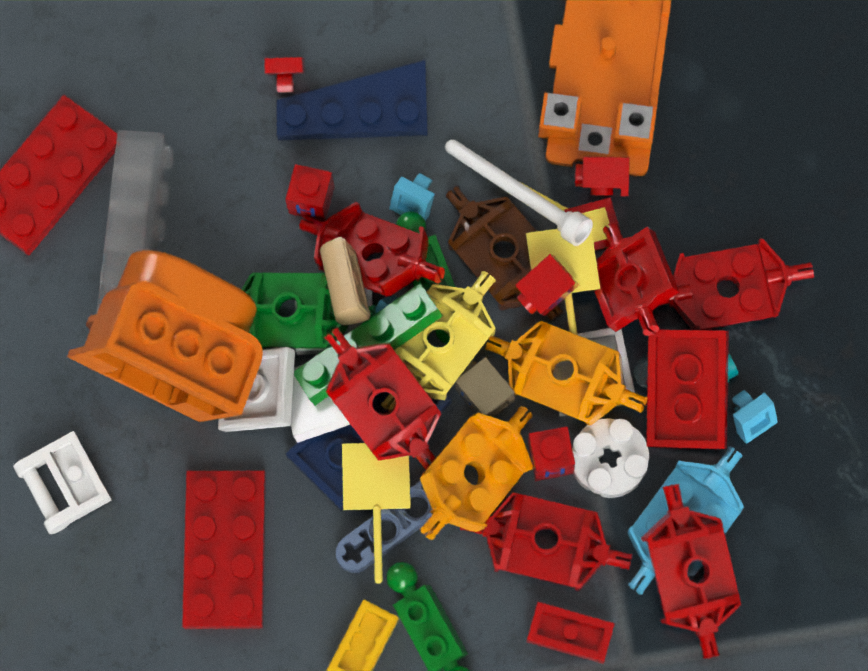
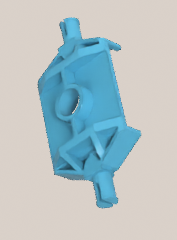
[628,446,744,595]

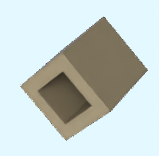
[455,357,515,418]

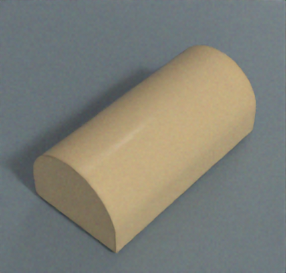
[320,237,371,325]

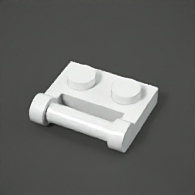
[13,431,112,534]

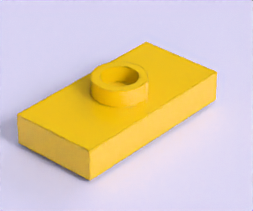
[327,599,399,671]

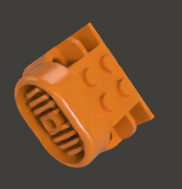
[67,250,263,422]

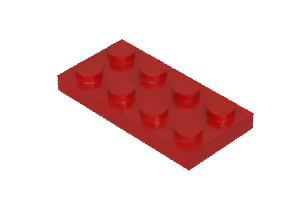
[0,95,124,256]
[182,471,266,629]

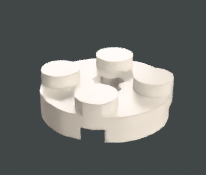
[572,418,649,498]

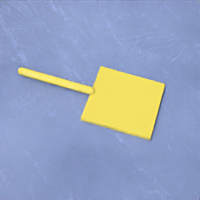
[526,229,600,335]
[342,443,410,584]

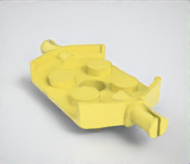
[381,271,496,412]

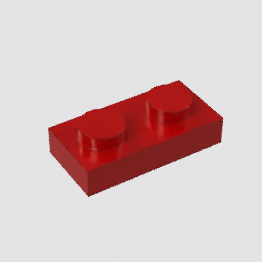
[527,602,615,664]

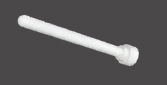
[445,139,593,246]

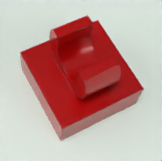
[264,57,305,93]

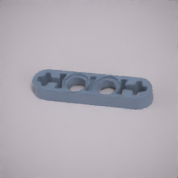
[336,481,433,573]

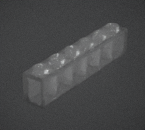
[96,130,173,314]

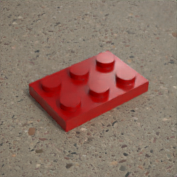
[647,330,729,449]

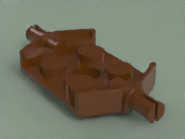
[445,186,564,322]

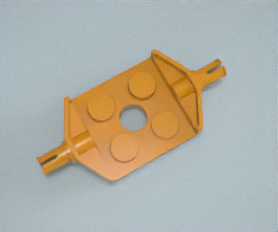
[485,321,647,426]
[420,406,533,540]

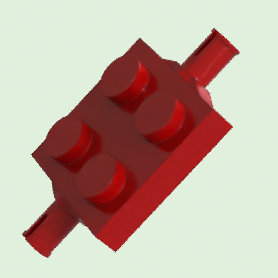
[594,223,679,336]

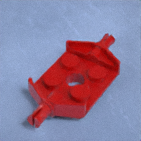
[299,202,445,297]
[658,239,814,330]
[324,327,441,470]
[641,483,741,659]
[460,492,633,592]

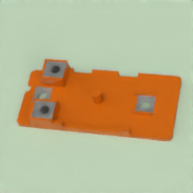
[539,0,671,176]

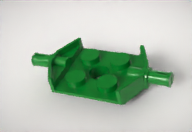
[241,273,376,349]

